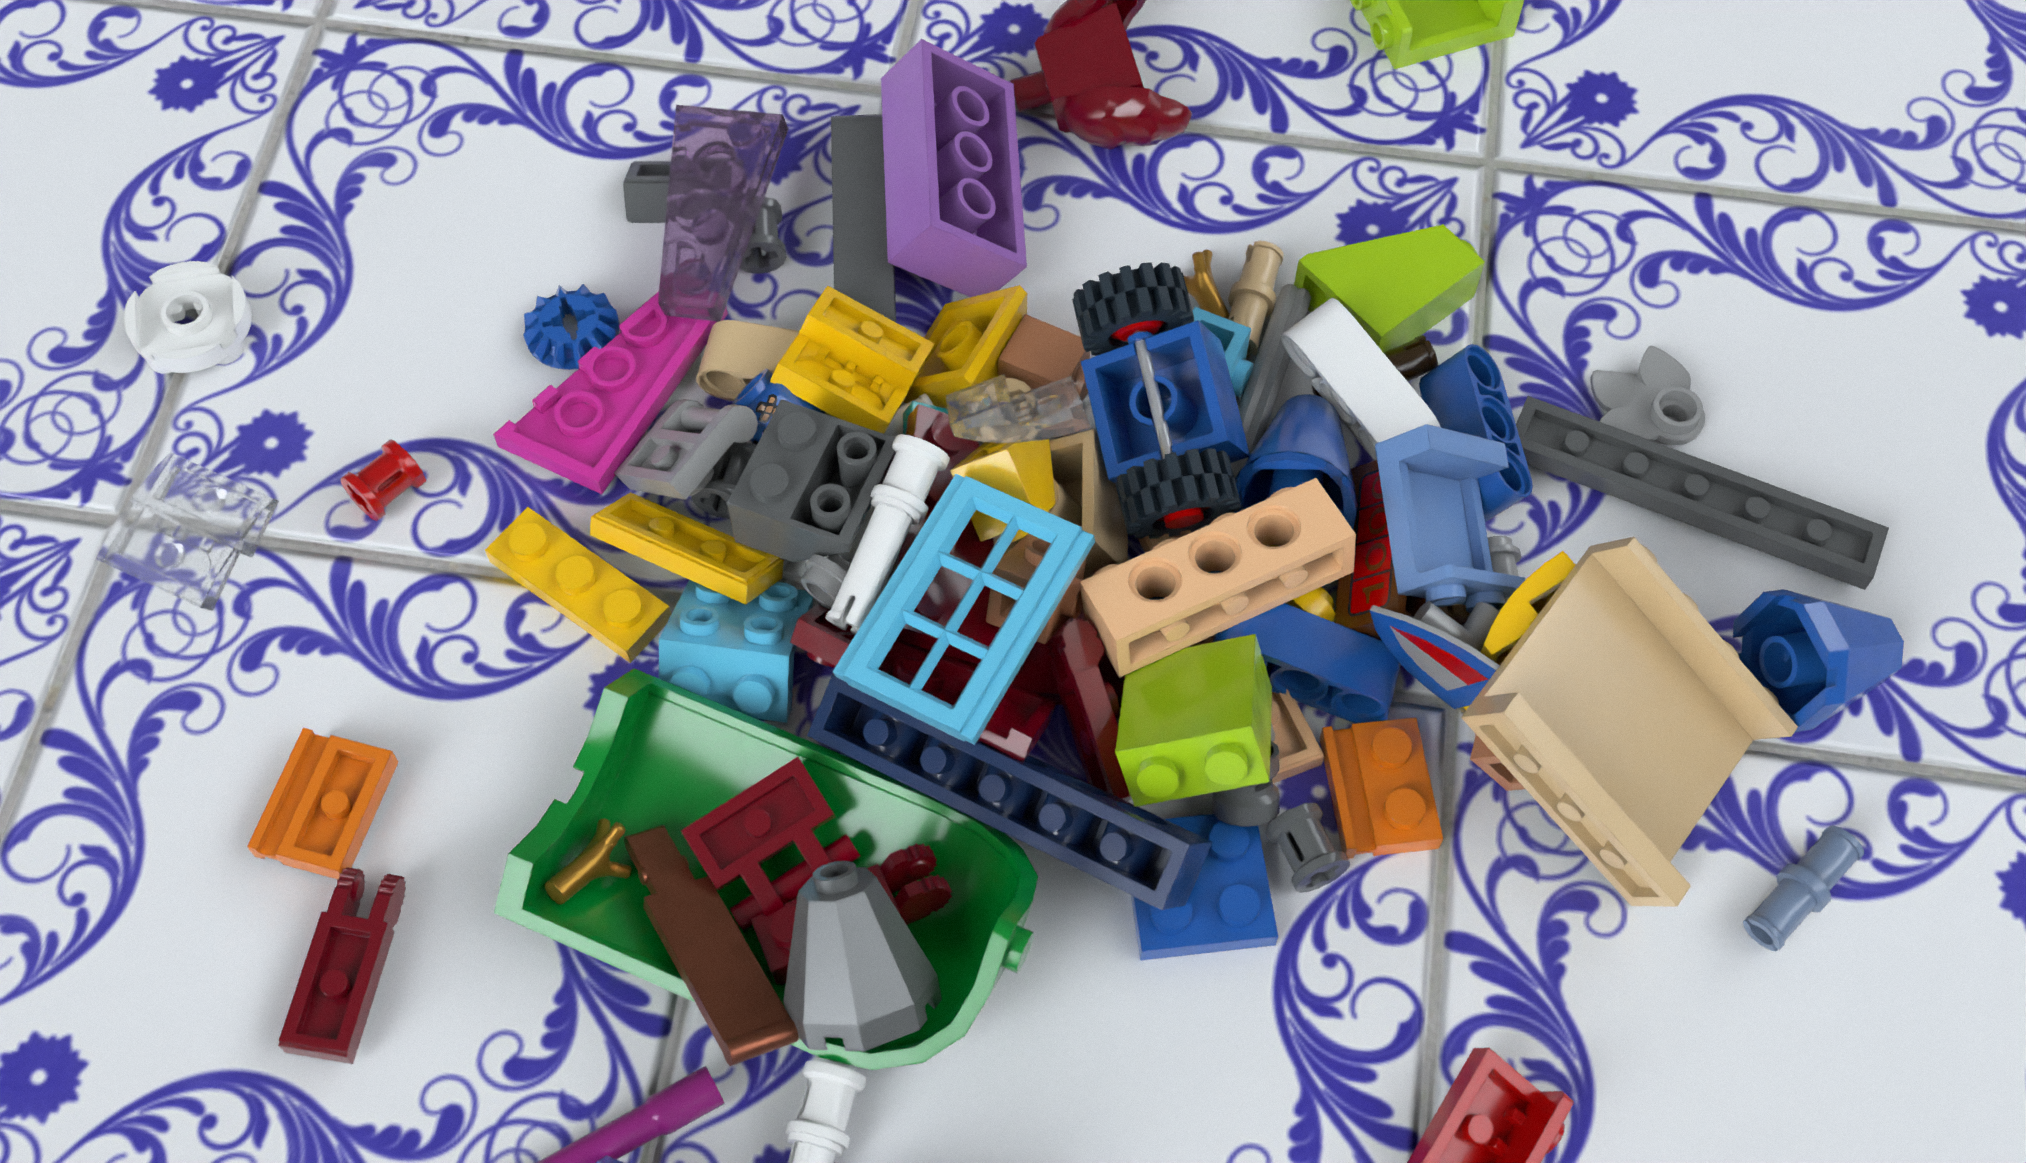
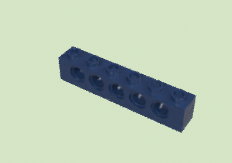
[807,674,1213,910]

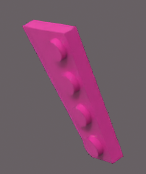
[493,278,728,494]

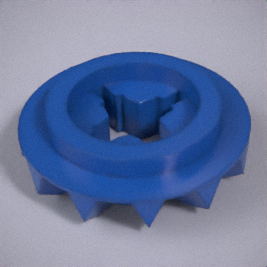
[523,284,620,370]

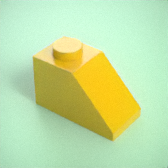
[950,418,1056,542]

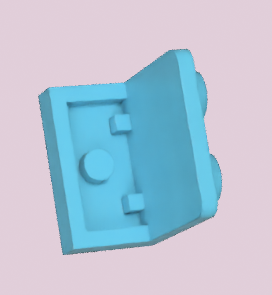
[659,580,813,723]

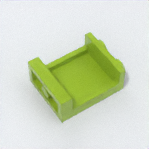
[1350,0,1524,69]

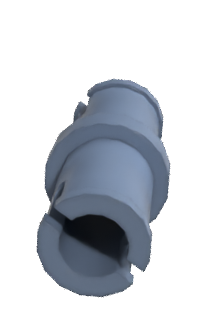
[1743,825,1864,951]

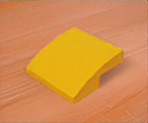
[769,285,935,434]
[1463,551,1575,710]

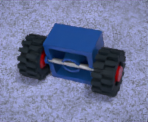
[1072,262,1250,539]

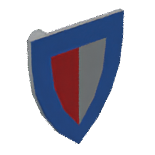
[1370,601,1500,709]

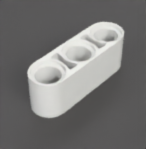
[1281,298,1441,460]

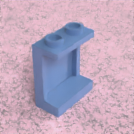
[1375,424,1525,613]

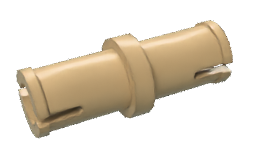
[1228,241,1284,358]

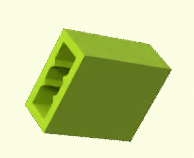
[1115,634,1272,807]

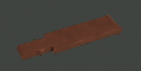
[624,825,799,1066]

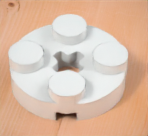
[123,261,252,374]

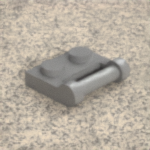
[614,399,758,500]

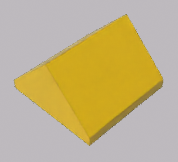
[903,285,1027,426]

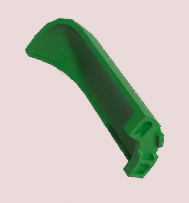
[494,668,1038,1070]

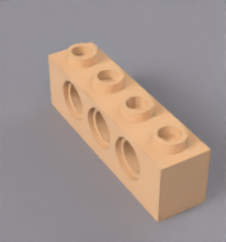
[1080,478,1356,678]

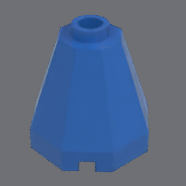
[1733,589,1904,733]

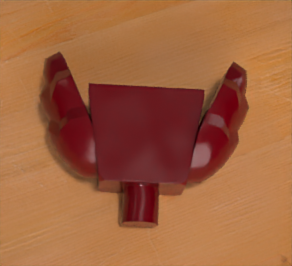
[1010,0,1192,149]

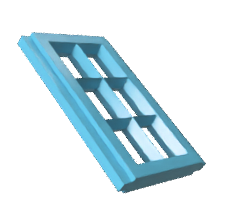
[832,474,1095,745]

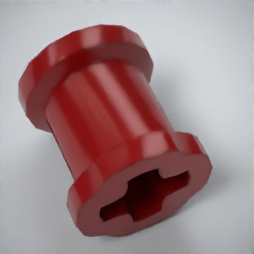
[340,439,426,521]

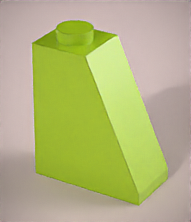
[1294,225,1485,352]

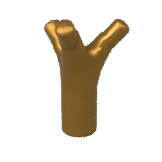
[1184,249,1230,319]
[544,819,631,905]

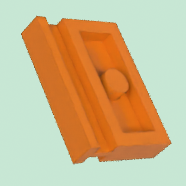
[1319,717,1443,859]
[247,728,399,879]

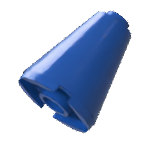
[1234,394,1358,529]

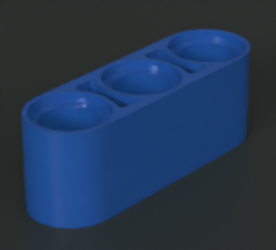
[1419,344,1533,522]
[1213,603,1401,723]

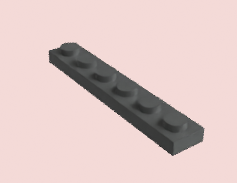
[1516,396,1889,590]

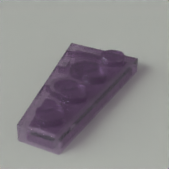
[658,105,789,322]

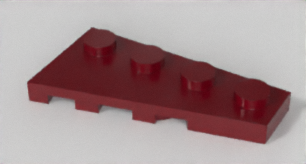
[887,404,1000,664]
[790,604,1057,763]

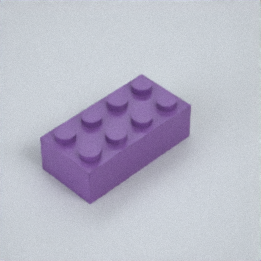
[881,39,1027,297]

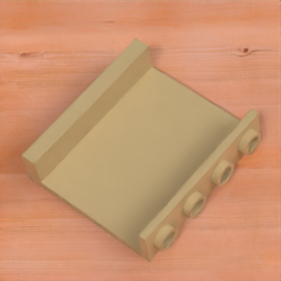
[1461,537,1798,907]

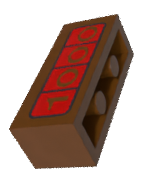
[1334,460,1426,641]

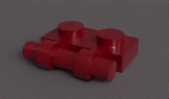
[681,757,861,931]

